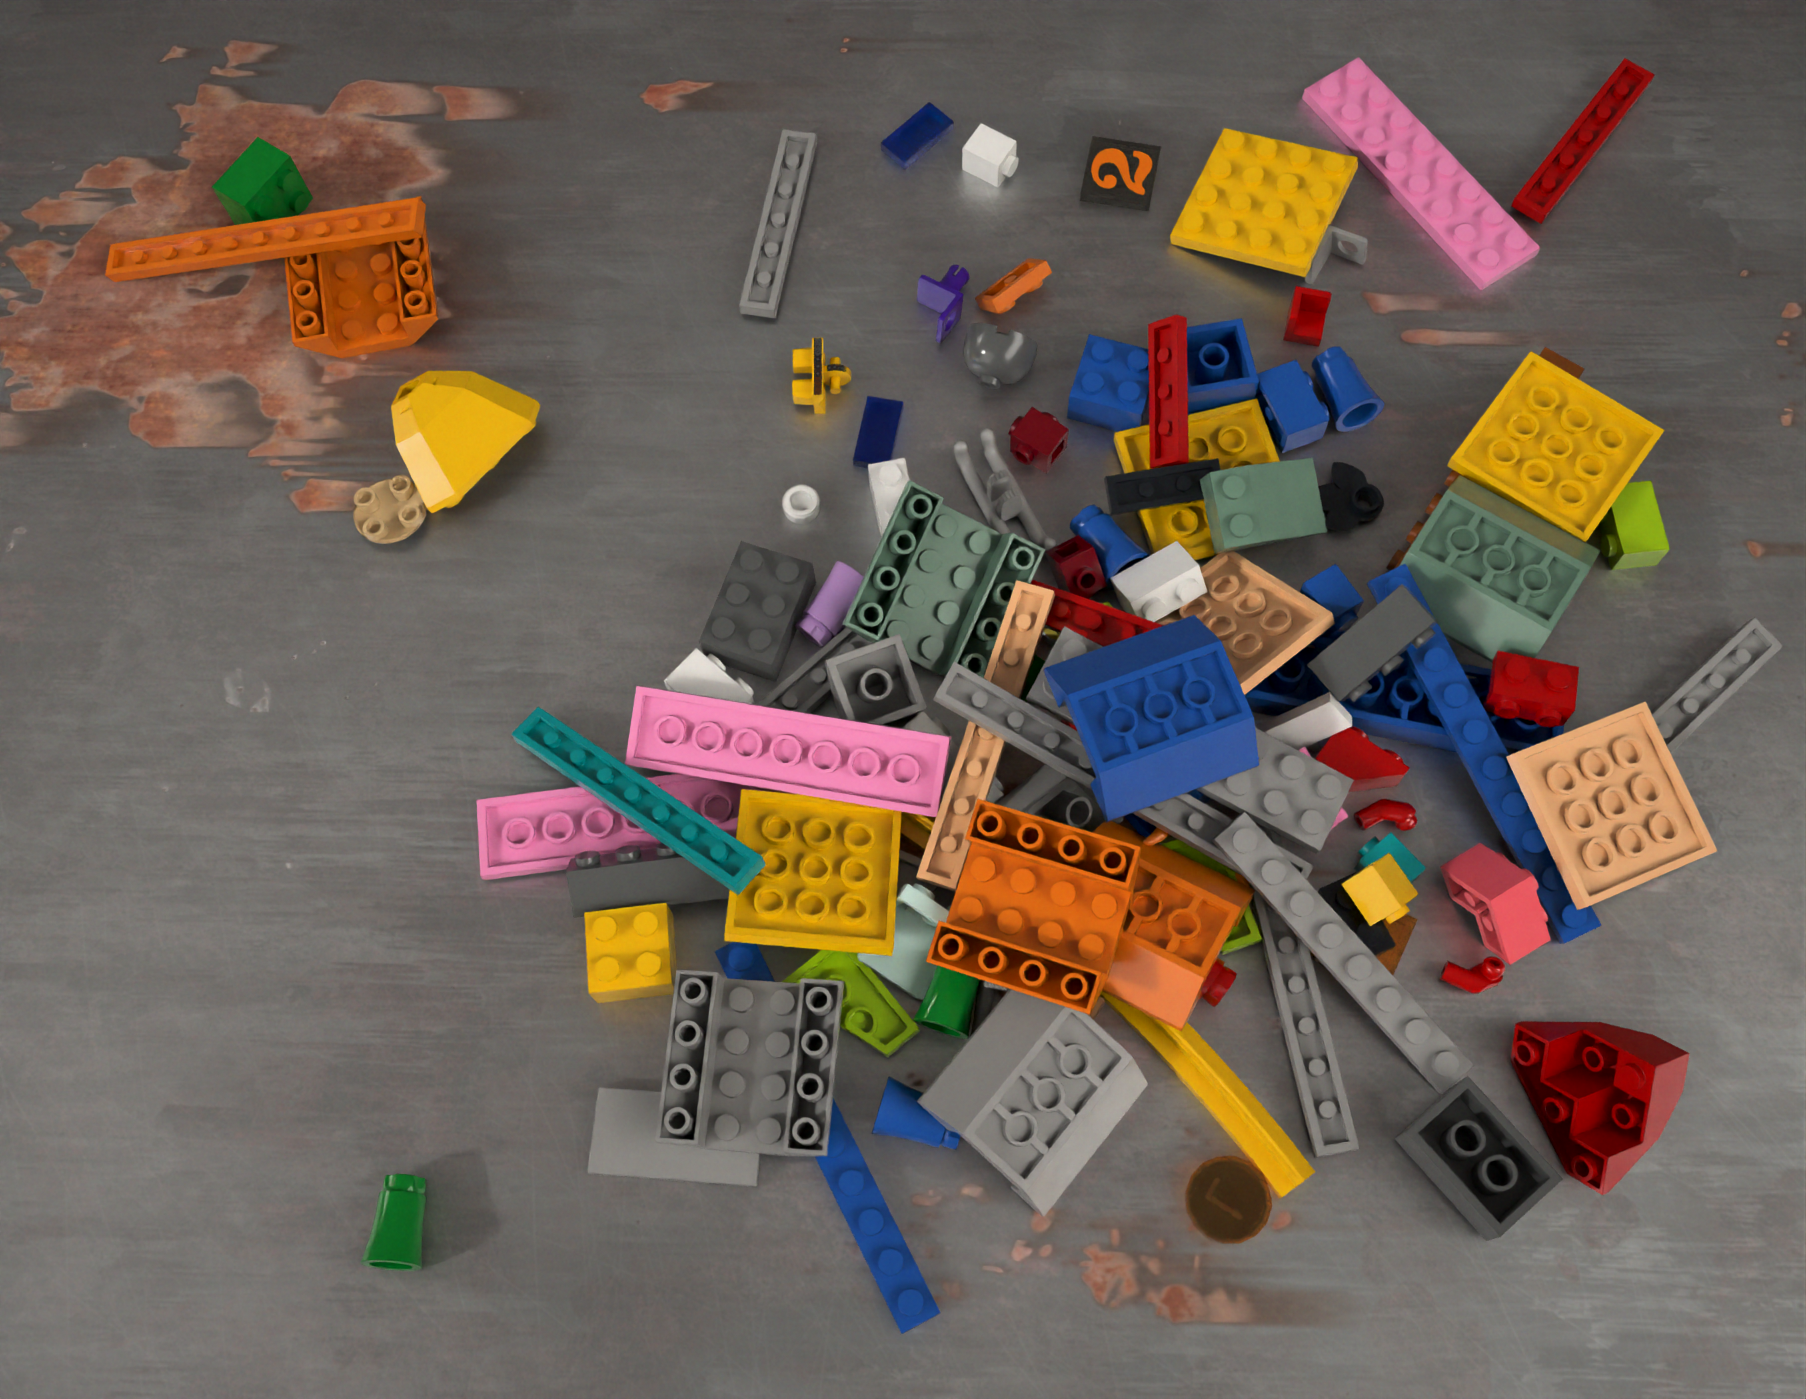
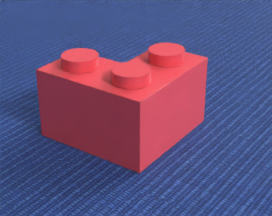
[1440,843,1551,965]

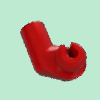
[1354,799,1418,831]
[1439,956,1505,994]

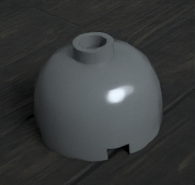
[963,323,1038,389]

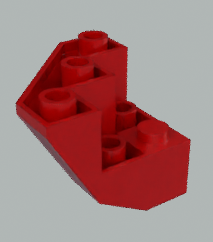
[1510,1021,1690,1195]

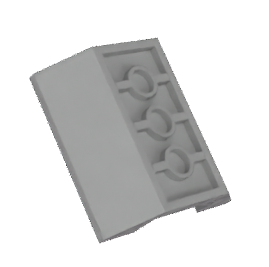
[655,970,844,1156]
[917,989,1148,1217]

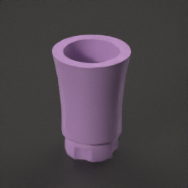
[795,561,863,648]

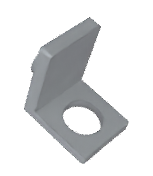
[1305,225,1368,285]

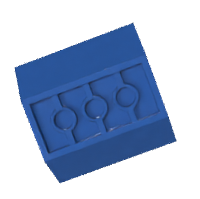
[1043,615,1259,823]

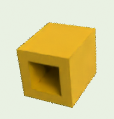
[1342,852,1418,926]

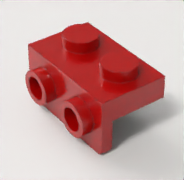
[1483,651,1579,727]

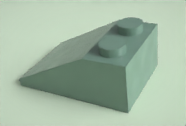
[1200,458,1327,554]

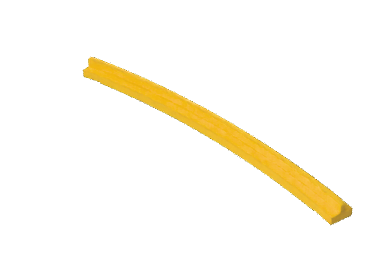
[900,812,1315,1199]

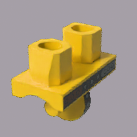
[792,338,851,414]

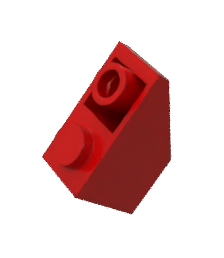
[1315,726,1410,793]

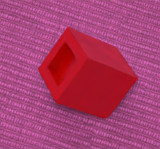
[1283,286,1332,347]

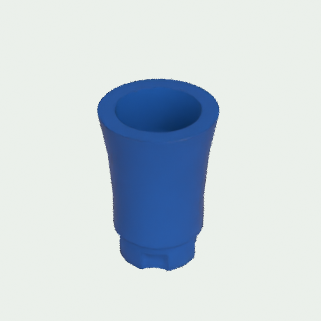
[1311,346,1384,432]
[1069,504,1150,590]
[871,1076,961,1150]

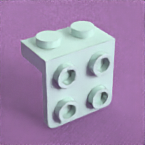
[857,883,951,1000]

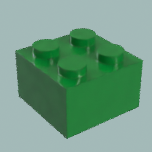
[212,137,313,225]

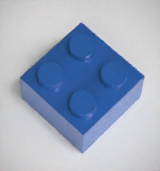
[1187,318,1259,415]
[1067,334,1149,432]

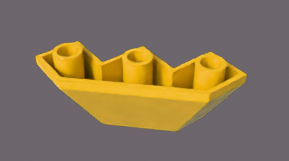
[391,371,541,513]

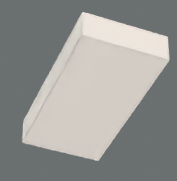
[1261,692,1352,750]

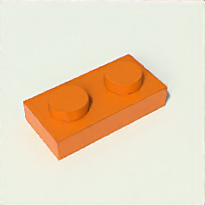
[975,258,1052,314]

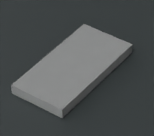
[587,1087,761,1187]

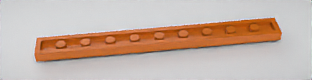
[105,197,426,282]

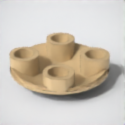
[353,475,427,544]

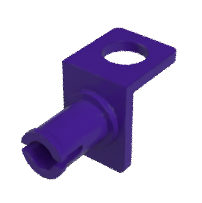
[917,264,970,343]

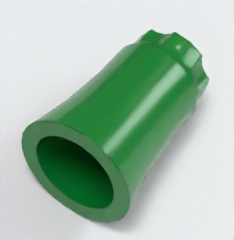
[913,966,980,1039]
[360,1174,427,1271]

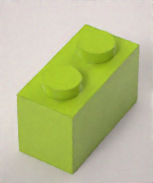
[1599,480,1670,570]

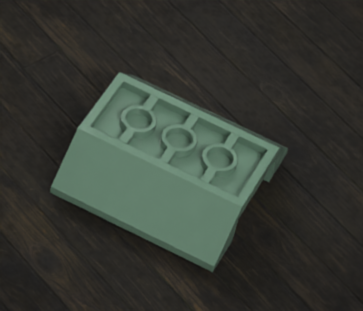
[1399,475,1601,663]
[842,480,1046,678]

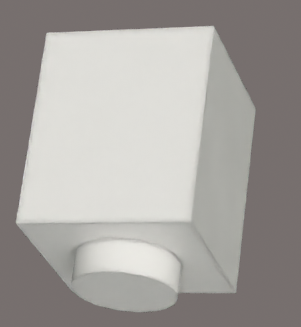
[962,123,1019,187]

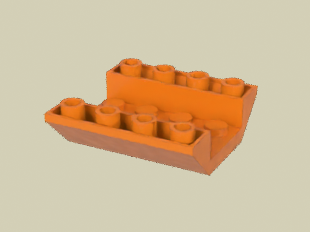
[284,196,438,358]
[926,799,1141,1015]
[1093,821,1255,1032]

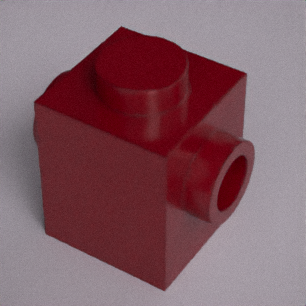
[1008,407,1069,474]
[1045,535,1107,599]

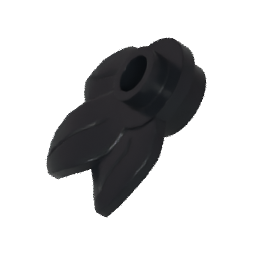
[1318,462,1384,531]

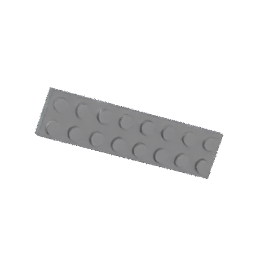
[1026,626,1354,854]

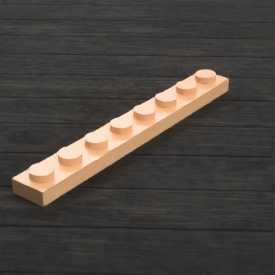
[916,580,1055,892]

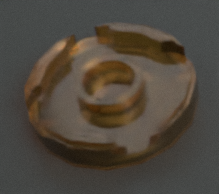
[1185,1156,1272,1244]

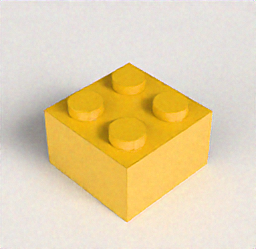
[584,903,677,1003]

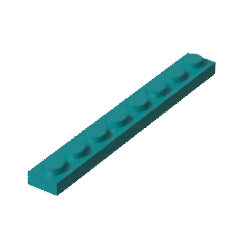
[512,707,766,895]

